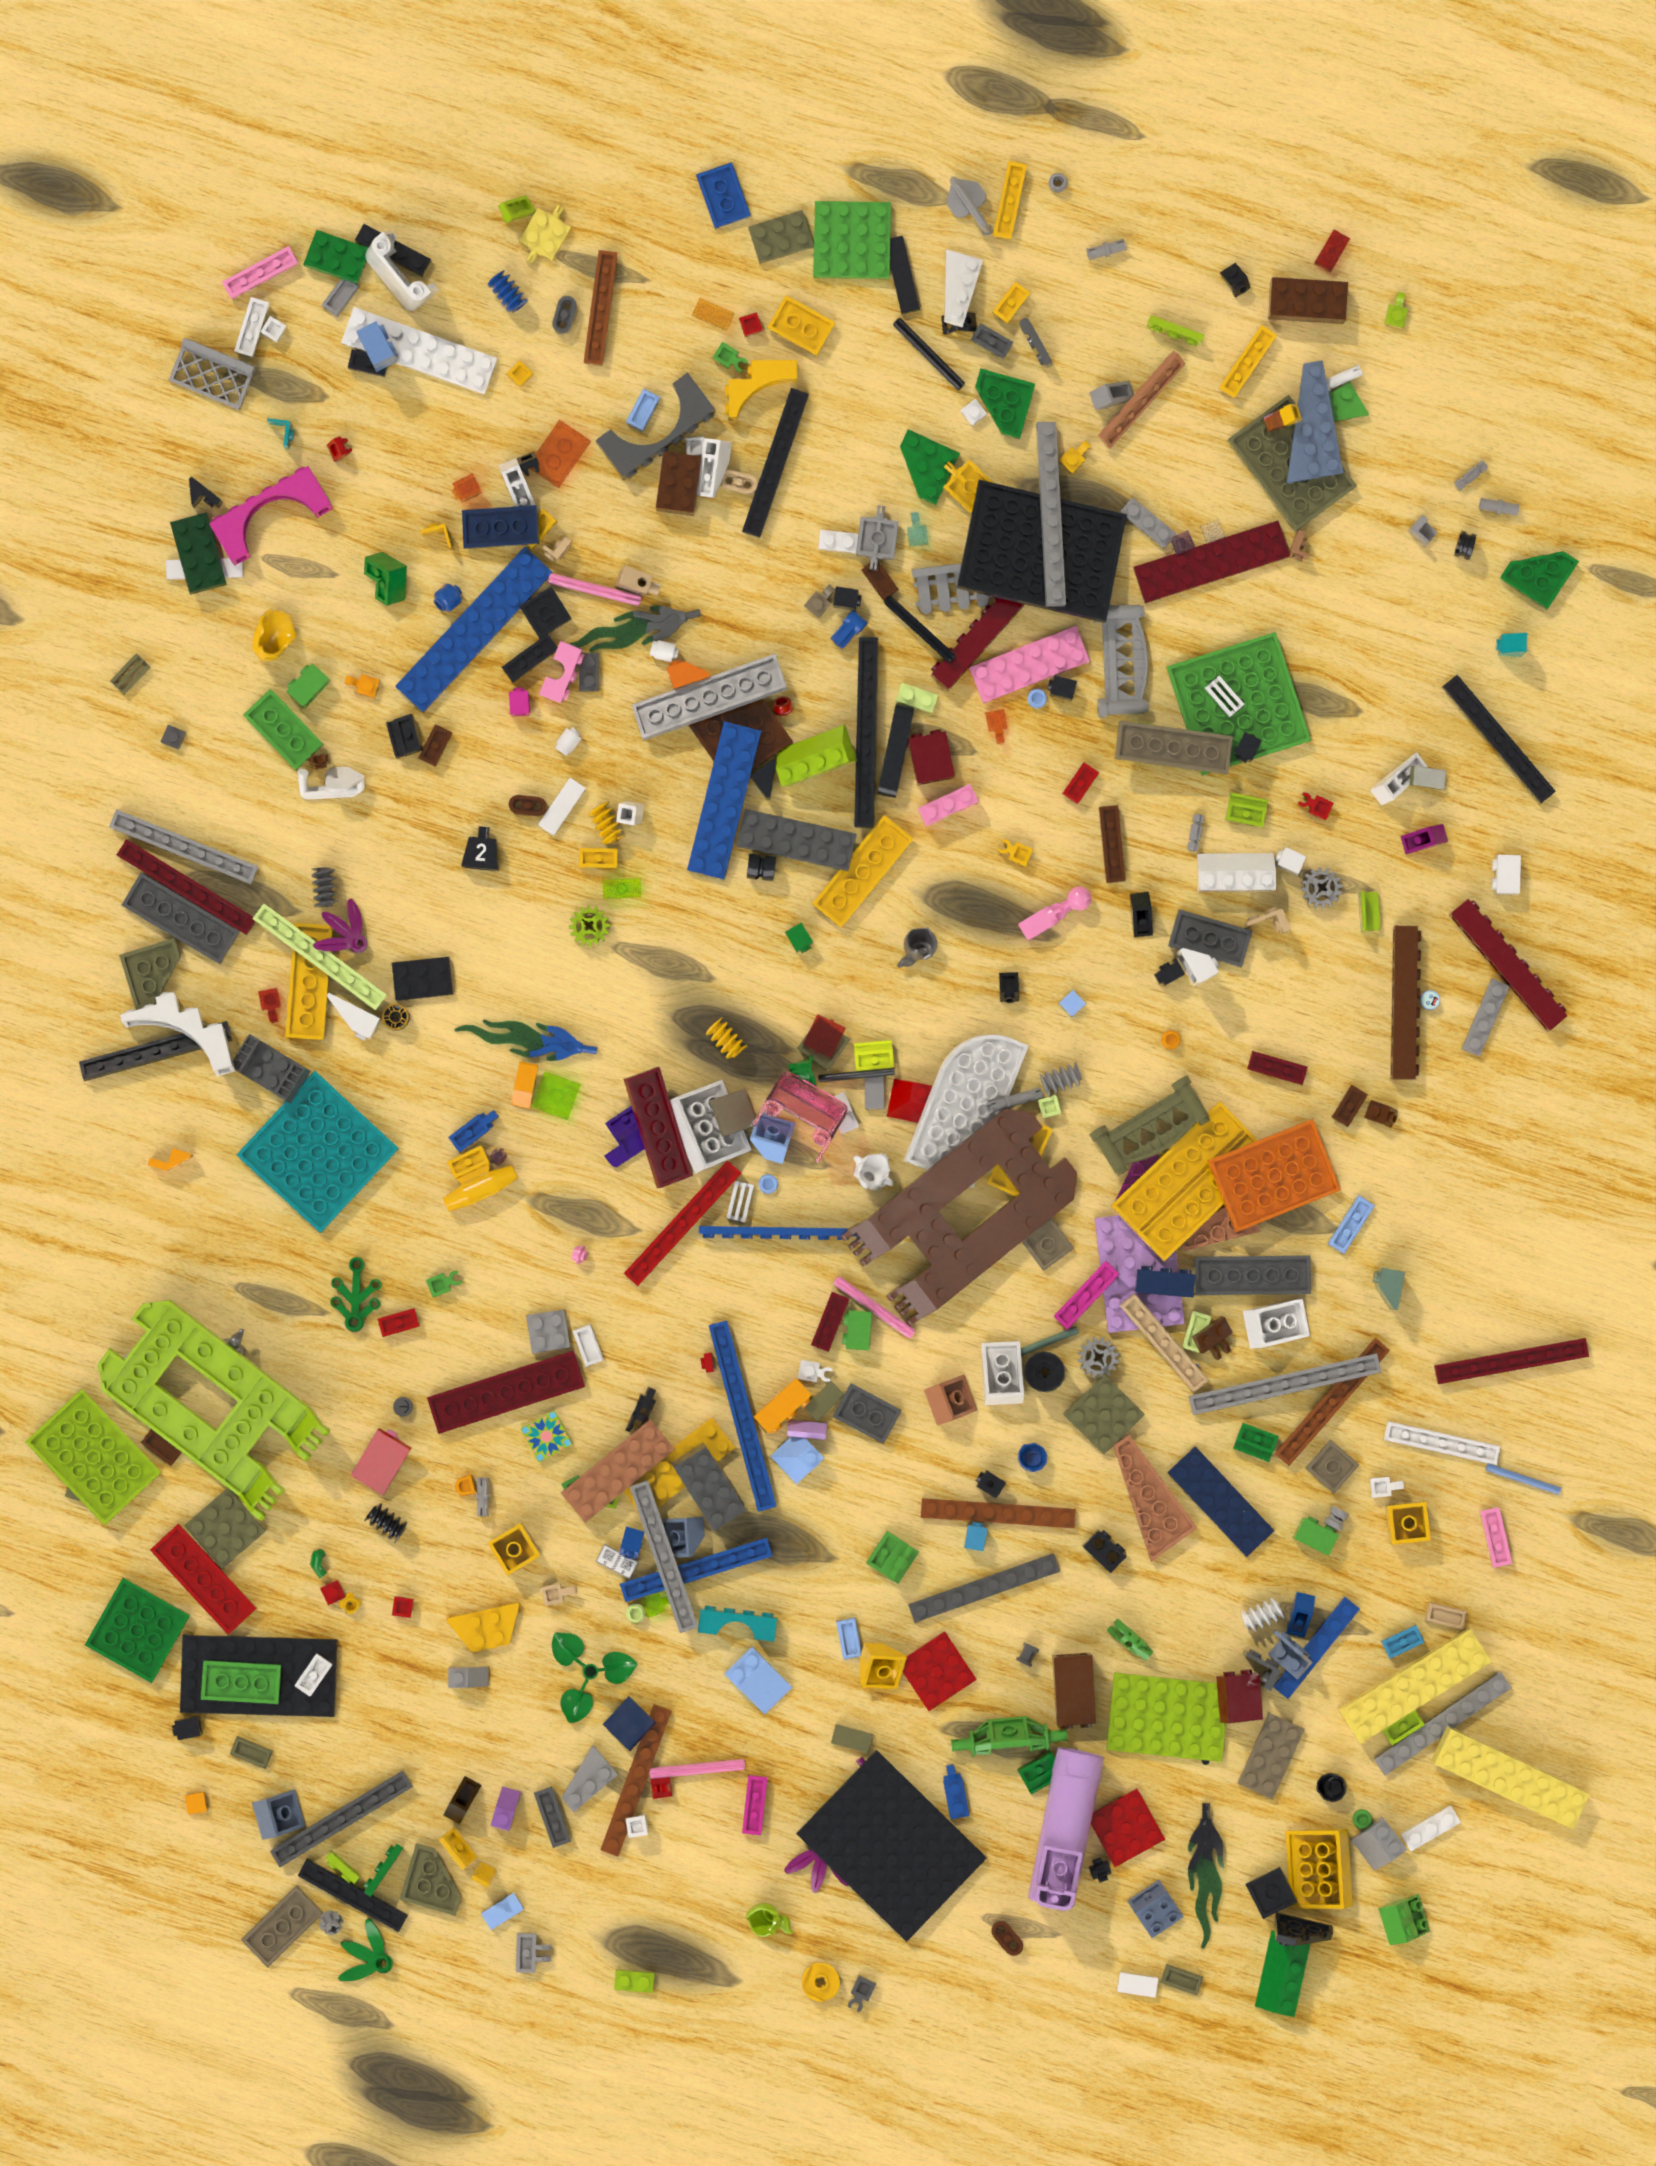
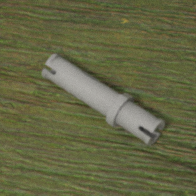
[986,1087,1043,1114]

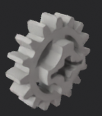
[1300,867,1343,909]
[1077,1337,1119,1378]

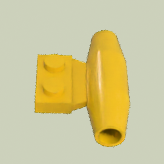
[443,1145,518,1212]

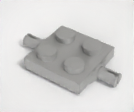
[856,506,899,571]

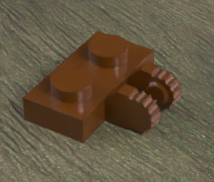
[1192,1316,1233,1360]

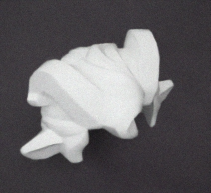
[853,1153,893,1191]

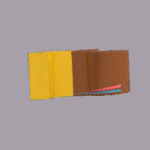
[1263,404,1302,432]

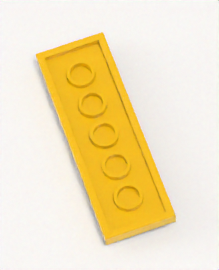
[812,815,914,928]
[285,923,333,1040]
[623,1417,736,1509]

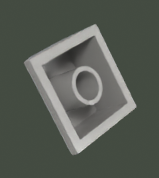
[1351,1816,1407,1871]

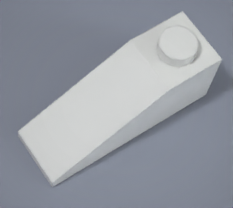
[697,438,732,498]
[498,458,539,513]
[1370,752,1428,805]
[327,993,381,1041]

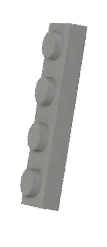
[1461,979,1509,1057]

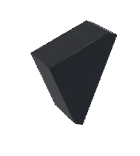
[750,760,776,800]

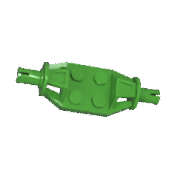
[951,1716,1068,1757]

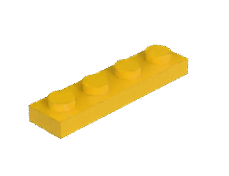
[993,161,1027,240]
[1218,325,1277,399]

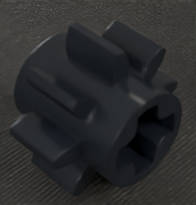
[1089,1857,1112,1883]

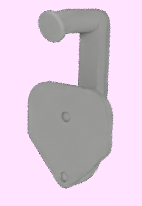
[947,177,993,235]

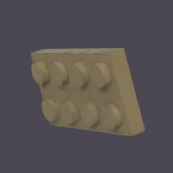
[1237,1713,1305,1800]

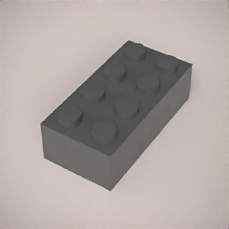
[671,1442,746,1531]

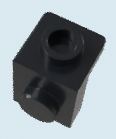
[1220,262,1251,297]

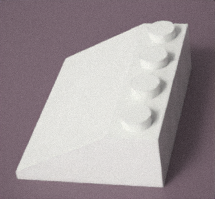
[670,1080,751,1173]

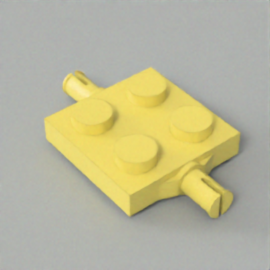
[519,205,571,265]

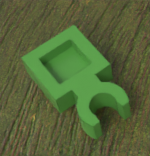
[712,342,748,373]
[426,1271,462,1298]

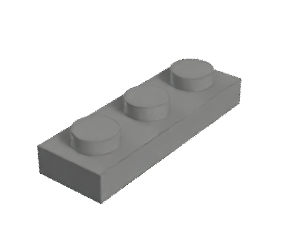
[1120,498,1176,549]

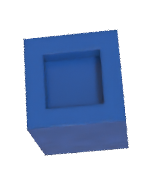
[619,1527,645,1559]

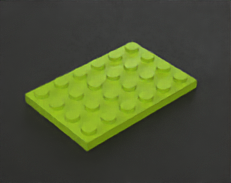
[25,1389,162,1526]
[1106,1672,1226,1762]

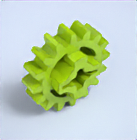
[569,905,610,948]

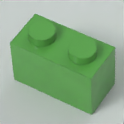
[286,663,331,709]
[842,1310,872,1350]
[1293,1516,1339,1556]

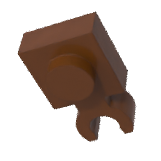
[309,753,331,770]

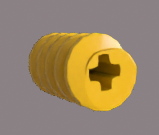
[589,801,626,845]
[706,1017,747,1059]

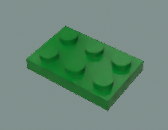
[303,230,368,285]

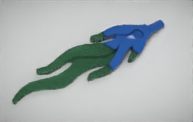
[454,1019,598,1061]

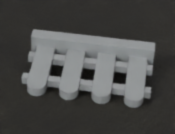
[911,563,991,614]

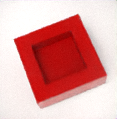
[739,312,763,337]
[700,1353,714,1373]
[320,1580,346,1605]
[392,1596,414,1618]

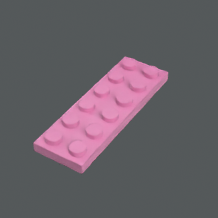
[969,626,1090,704]

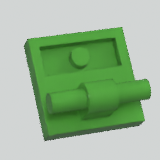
[866,1531,919,1584]

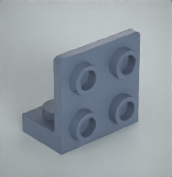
[1268,1630,1313,1680]
[1127,1880,1183,1938]

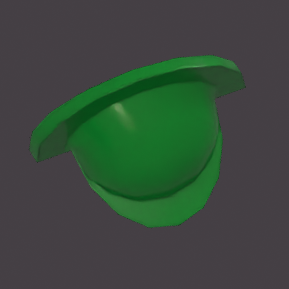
[784,1054,817,1093]

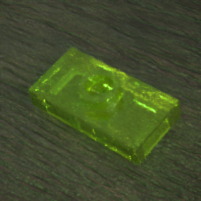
[602,878,642,899]

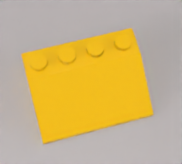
[1286,1828,1353,1909]

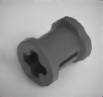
[1016,1642,1039,1667]

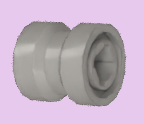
[1324,1506,1349,1531]

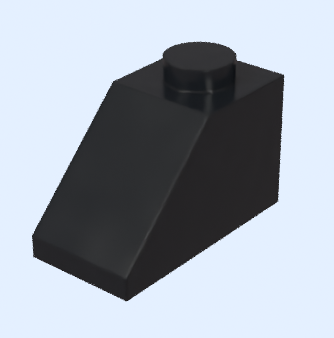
[1130,892,1153,938]

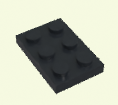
[392,956,453,1001]

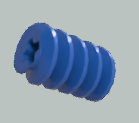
[488,270,529,313]

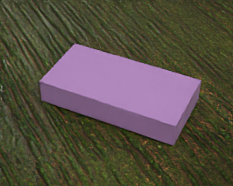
[787,1420,827,1440]

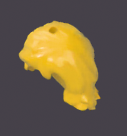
[252,609,297,661]

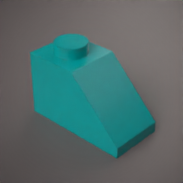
[1495,633,1528,657]

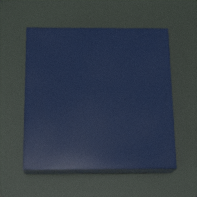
[603,1696,656,1751]

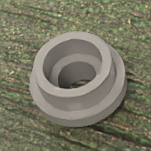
[1048,173,1068,193]

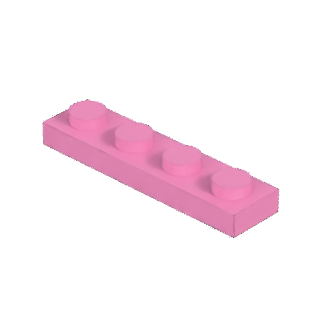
[222,246,299,300]

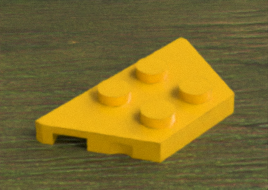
[446,1602,520,1652]

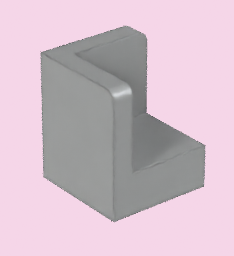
[1408,515,1437,547]

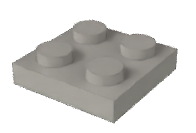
[526,1309,570,1353]

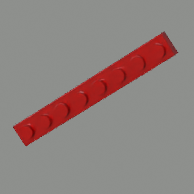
[623,1160,742,1286]

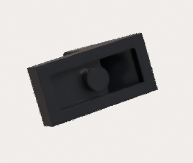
[189,476,223,508]

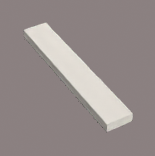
[1383,1421,1501,1465]

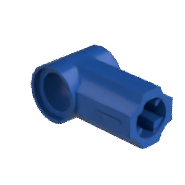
[830,610,868,649]

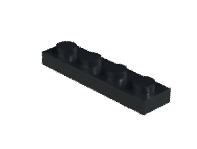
[355,224,431,277]

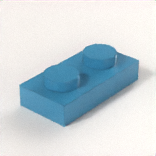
[1381,1625,1425,1659]

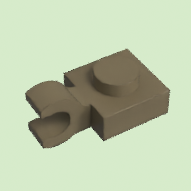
[804,584,835,618]

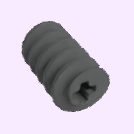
[311,867,338,908]

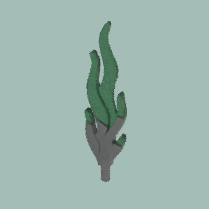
[569,606,701,653]

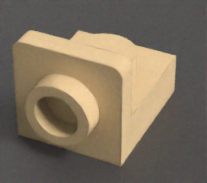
[542,537,573,562]

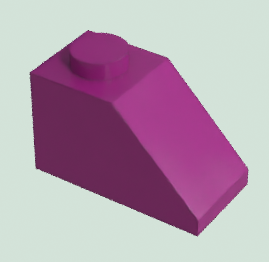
[1400,824,1448,855]

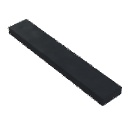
[298,1858,409,1932]

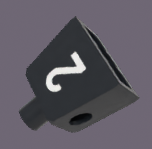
[461,826,499,872]

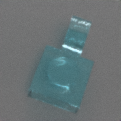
[907,512,928,547]

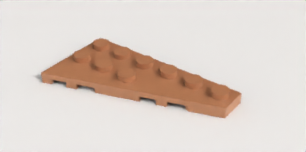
[1113,1434,1197,1562]

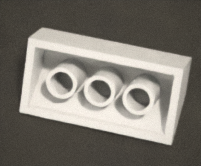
[1197,853,1276,892]

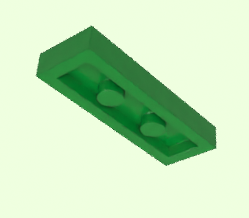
[364,1844,403,1897]

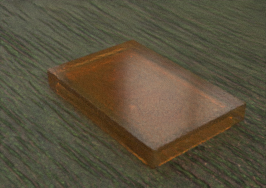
[529,419,591,488]

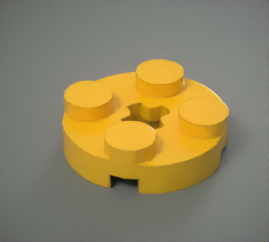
[801,1962,840,2002]

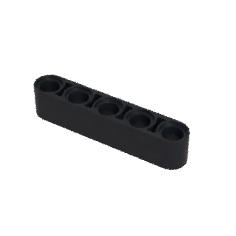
[877,703,914,798]

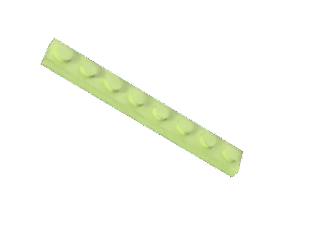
[252,904,387,1010]

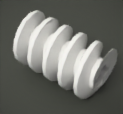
[1241,1598,1285,1634]

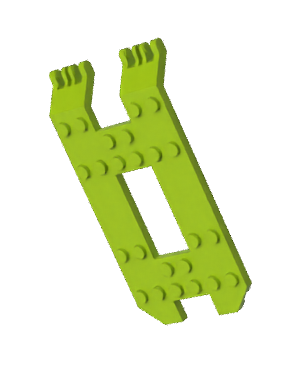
[97,1300,330,1521]

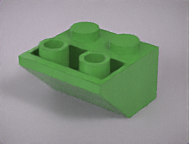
[1378,1894,1430,1945]

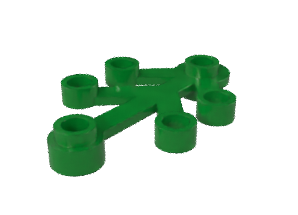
[330,1257,382,1332]

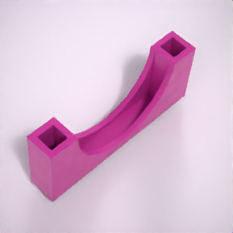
[209,466,334,566]

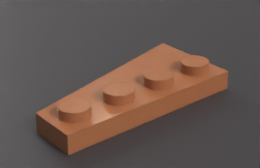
[1181,1207,1261,1251]

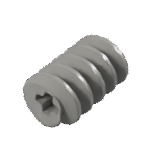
[1039,1062,1082,1096]

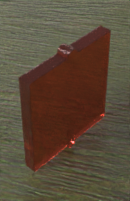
[803,1014,846,1058]

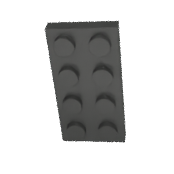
[1168,909,1252,968]

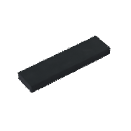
[890,236,920,315]

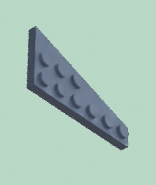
[1286,360,1343,484]

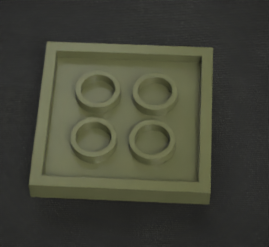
[1063,1374,1145,1455]
[184,1488,266,1569]

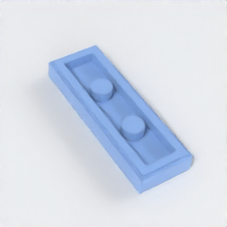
[1328,1195,1375,1254]

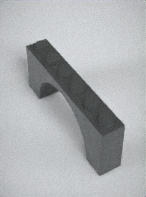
[596,372,715,480]

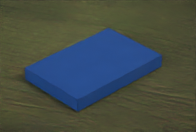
[696,162,751,229]

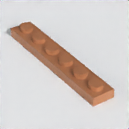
[1098,351,1185,449]

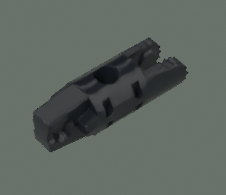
[625,1387,656,1432]

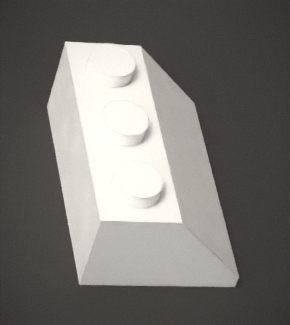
[1176,948,1220,987]

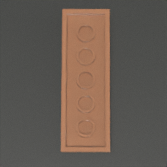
[561,1419,675,1523]

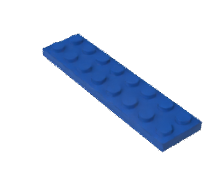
[687,721,761,880]

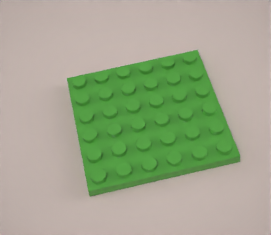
[1166,632,1311,776]

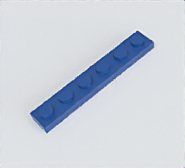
[1273,1596,1360,1699]

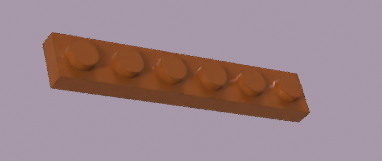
[584,250,618,366]

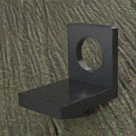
[941,312,977,335]

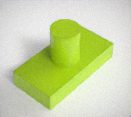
[498,195,536,223]

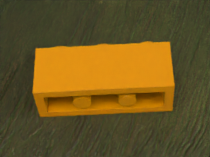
[754,1378,812,1434]

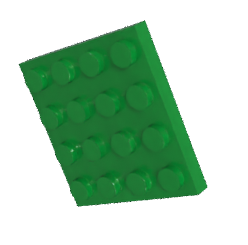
[85,1577,191,1683]

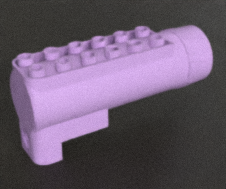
[1028,1747,1104,1911]

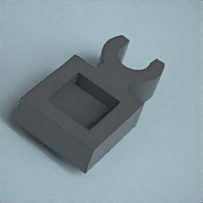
[848,1975,876,2012]

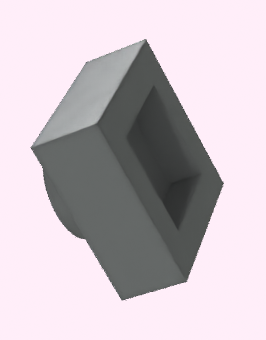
[161,725,186,750]

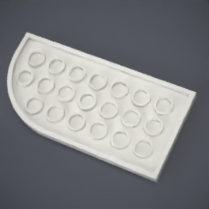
[904,1034,1028,1188]

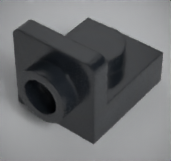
[999,972,1019,1003]

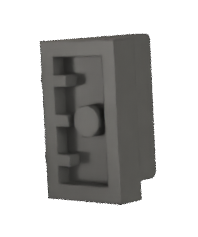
[1243,1649,1282,1691]

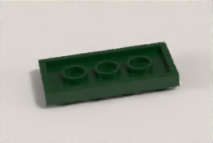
[170,512,227,595]

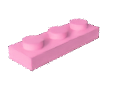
[1480,1507,1512,1568]

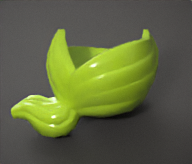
[746,1903,792,1937]

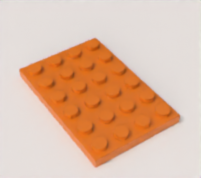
[1207,1119,1341,1232]

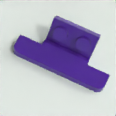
[604,1106,645,1167]

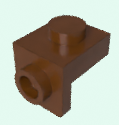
[1364,1100,1398,1128]

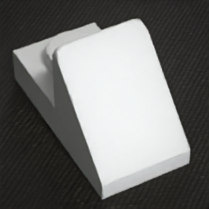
[827,1092,859,1135]

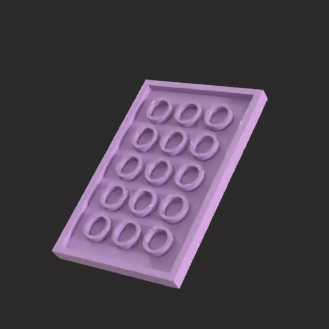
[1094,1215,1185,1333]

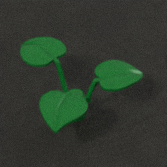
[552,1632,638,1723]

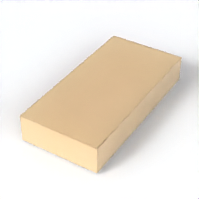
[1424,1602,1467,1630]

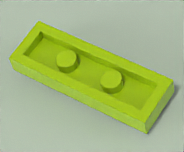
[1147,315,1204,346]

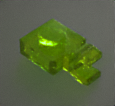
[641,1593,670,1618]

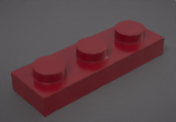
[1247,1051,1308,1085]
[811,1292,850,1352]

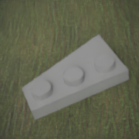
[562,1745,618,1812]

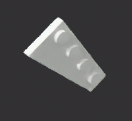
[944,249,983,327]

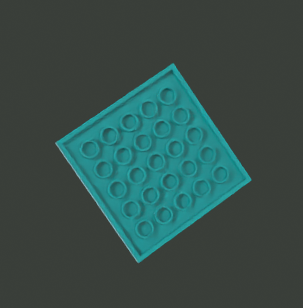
[236,1070,399,1233]

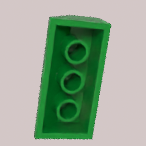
[1255,1930,1311,2018]

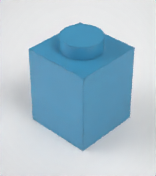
[964,1522,987,1551]

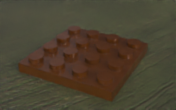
[688,699,793,770]

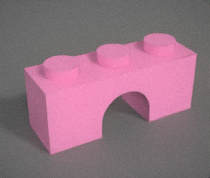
[539,641,585,703]
[918,784,978,827]

